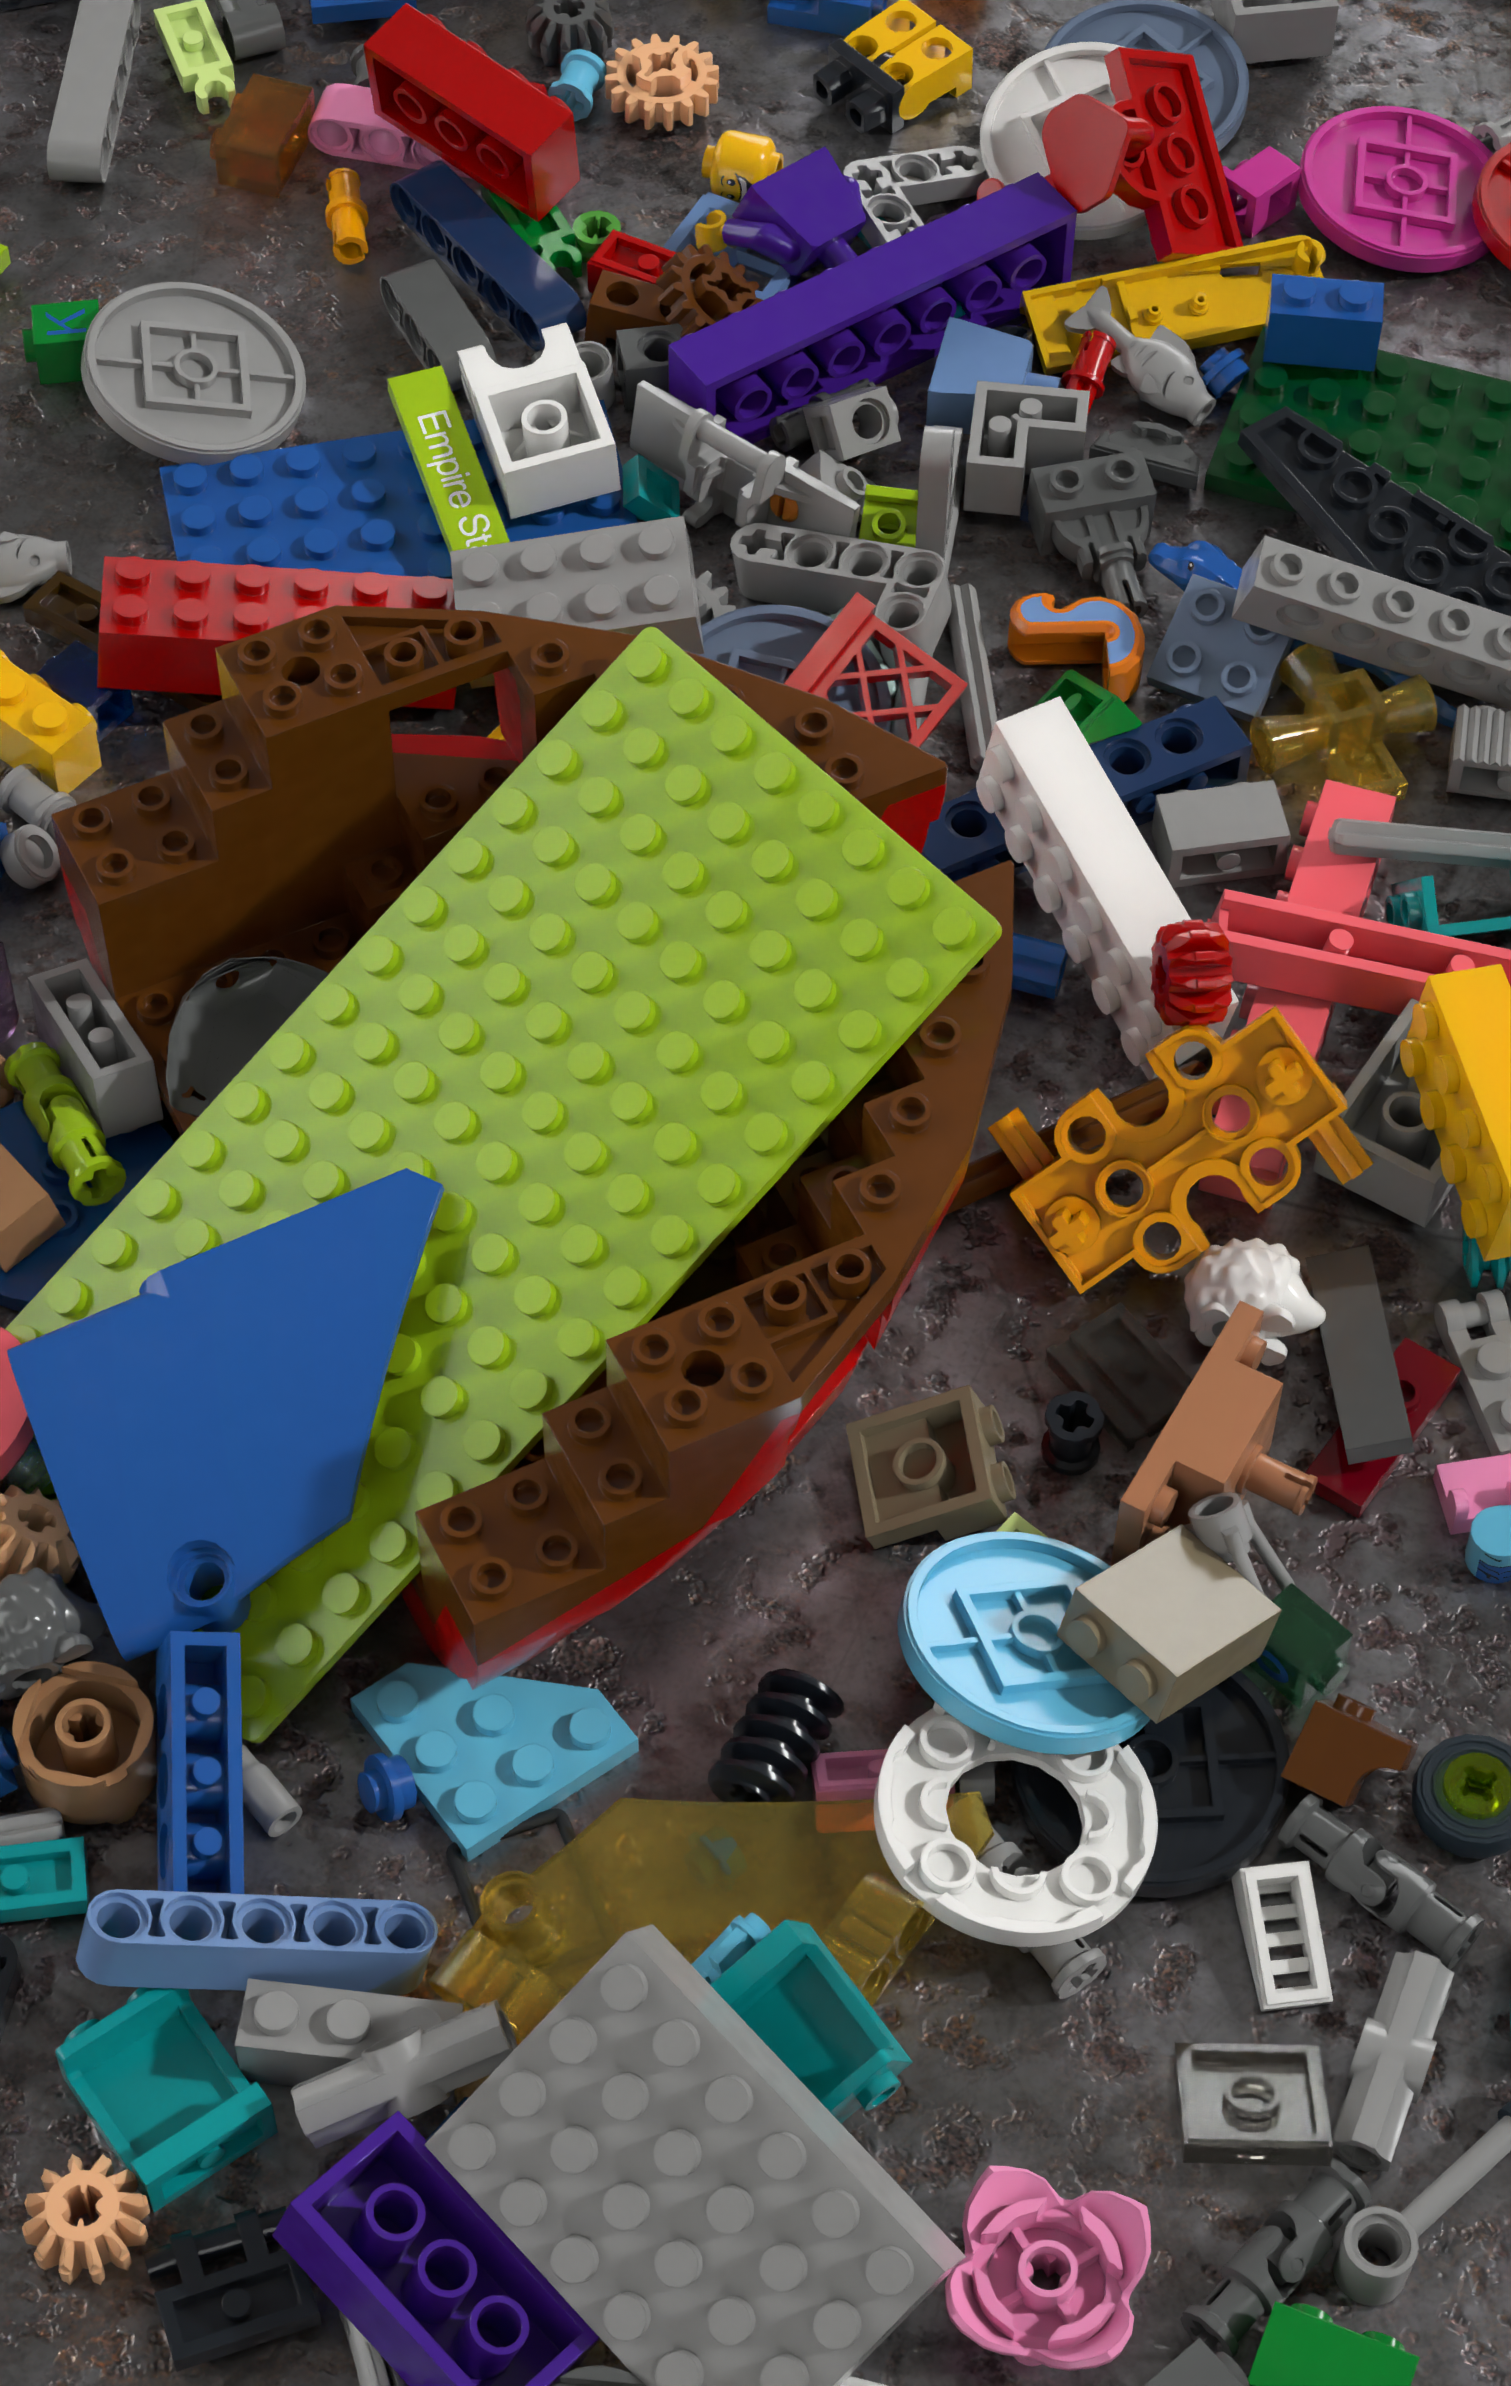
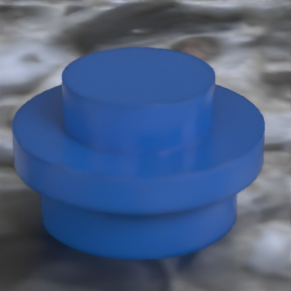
[1199,347,1250,399]
[357,1752,417,1823]

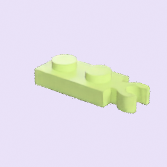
[153,0,237,115]

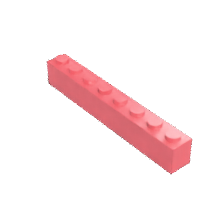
[1198,779,1396,1210]

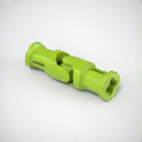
[4,1042,126,1206]

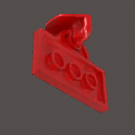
[977,47,1243,262]

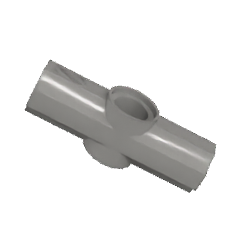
[1329,1950,1455,2172]
[291,1999,518,2149]

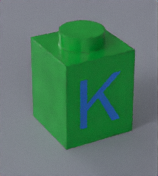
[22,299,100,385]

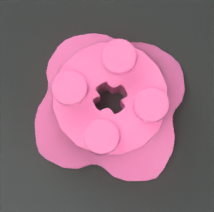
[945,2166,1151,2371]

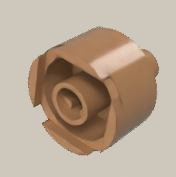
[12,1661,157,1825]

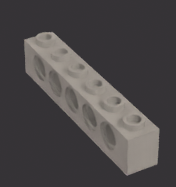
[1231,536,1511,710]

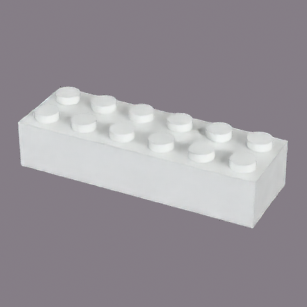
[976,696,1239,1081]

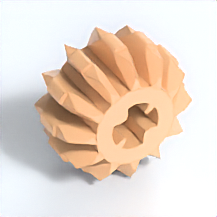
[0,1484,81,1583]
[22,2154,150,2286]

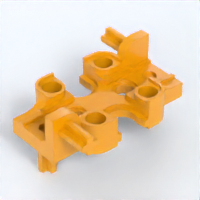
[987,1005,1374,1294]

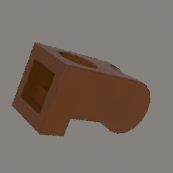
[584,270,679,347]

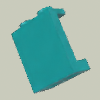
[710,1919,913,2124]
[55,1987,278,2213]

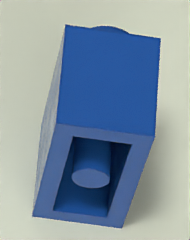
[1263,273,1384,371]

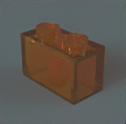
[210,73,315,198]

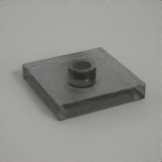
[1173,2043,1333,2166]

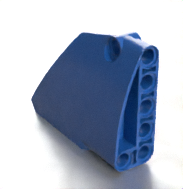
[7,1168,445,1662]

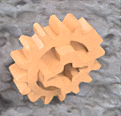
[605,34,719,131]

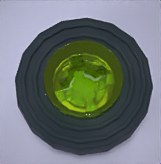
[1412,1734,1511,1859]

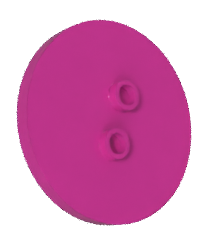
[1298,106,1493,273]

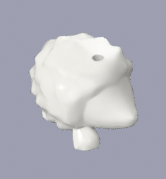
[1184,1238,1326,1366]

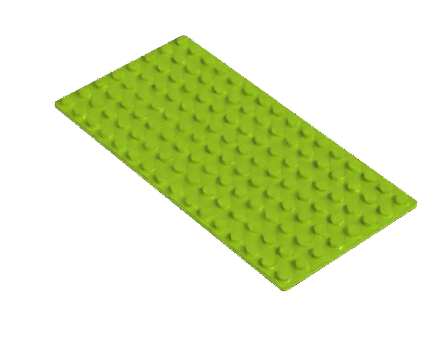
[5,627,1002,1743]

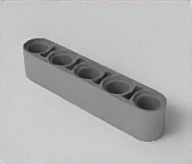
[47,0,140,183]

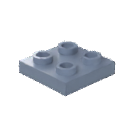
[1146,574,1294,724]

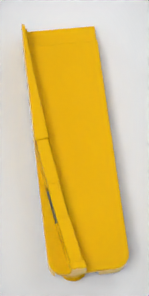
[1019,235,1326,375]

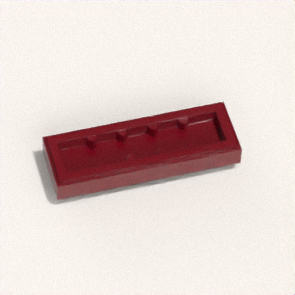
[1305,1337,1462,1519]

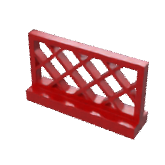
[784,592,968,748]

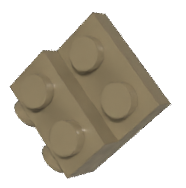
[846,1385,1016,1549]

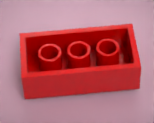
[363,3,580,222]

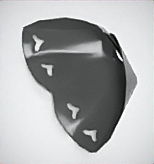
[166,957,328,1116]

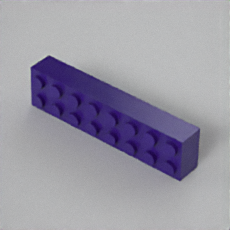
[668,172,1077,444]

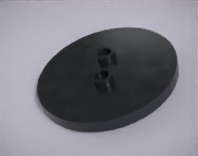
[1011,1670,1290,1897]

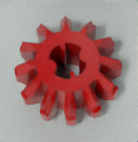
[1149,919,1235,1028]

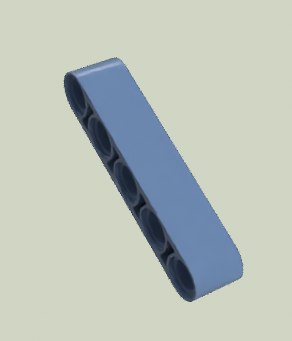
[76,1889,438,1996]

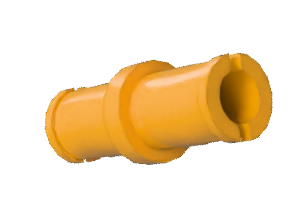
[325,167,369,265]

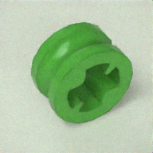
[572,210,621,263]

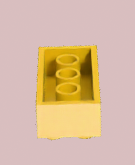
[1400,964,1511,1262]

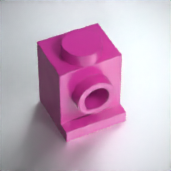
[1223,146,1301,238]

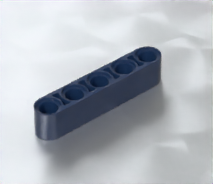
[389,160,587,352]

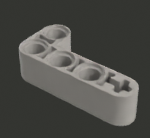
[730,523,952,668]

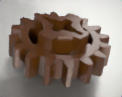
[656,244,763,338]

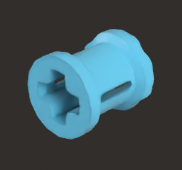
[547,49,606,121]

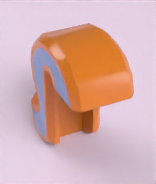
[1007,593,1145,703]

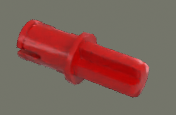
[1061,330,1117,414]

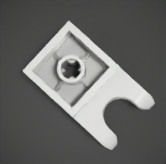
[457,323,621,519]

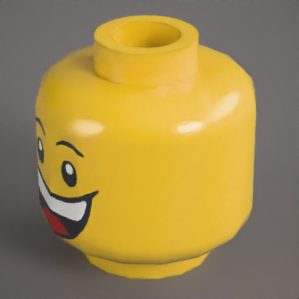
[701,130,784,203]

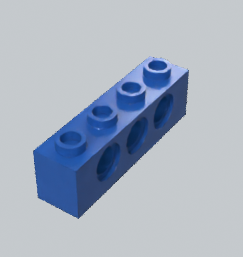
[155,1631,244,1894]

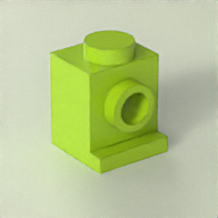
[858,484,918,548]

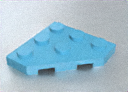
[350,1663,639,1862]

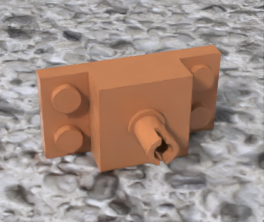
[1111,1301,1318,1566]

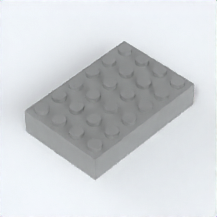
[424,1924,966,2386]

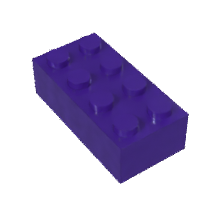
[272,2110,600,2386]

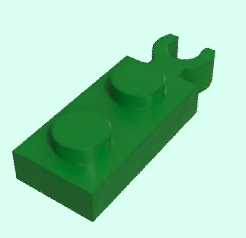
[481,185,582,278]

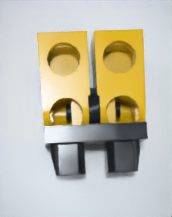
[813,0,973,134]

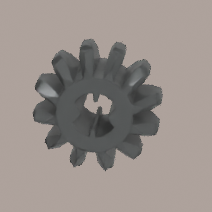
[525,0,614,67]

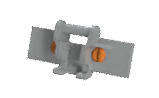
[630,380,861,538]

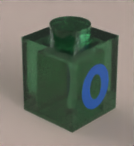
[1248,1583,1353,1709]

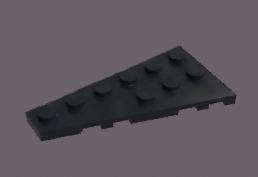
[1237,406,1511,616]

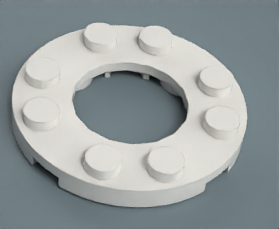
[873,1702,1158,1947]

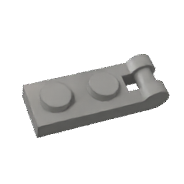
[1434,1289,1511,1456]

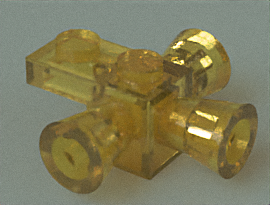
[1250,643,1437,802]

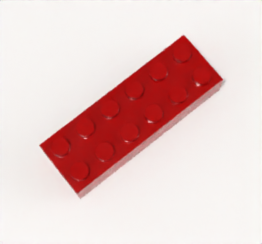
[97,556,456,710]

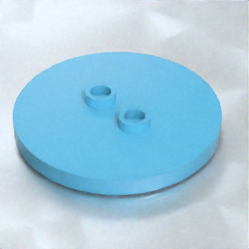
[897,1531,1150,1755]

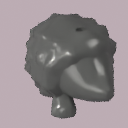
[0,1567,108,1700]

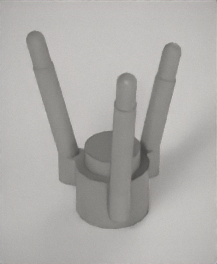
[1183,1492,1304,1608]

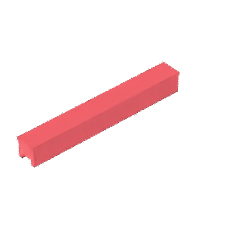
[1206,889,1511,1016]

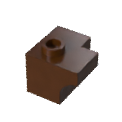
[1281,1693,1419,1807]

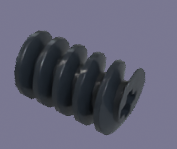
[708,1668,844,1823]

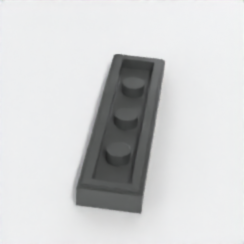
[1305,1245,1415,1465]

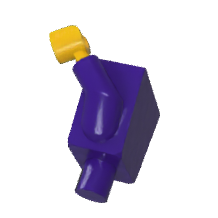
[695,146,866,276]

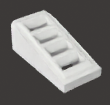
[1231,1861,1333,2012]

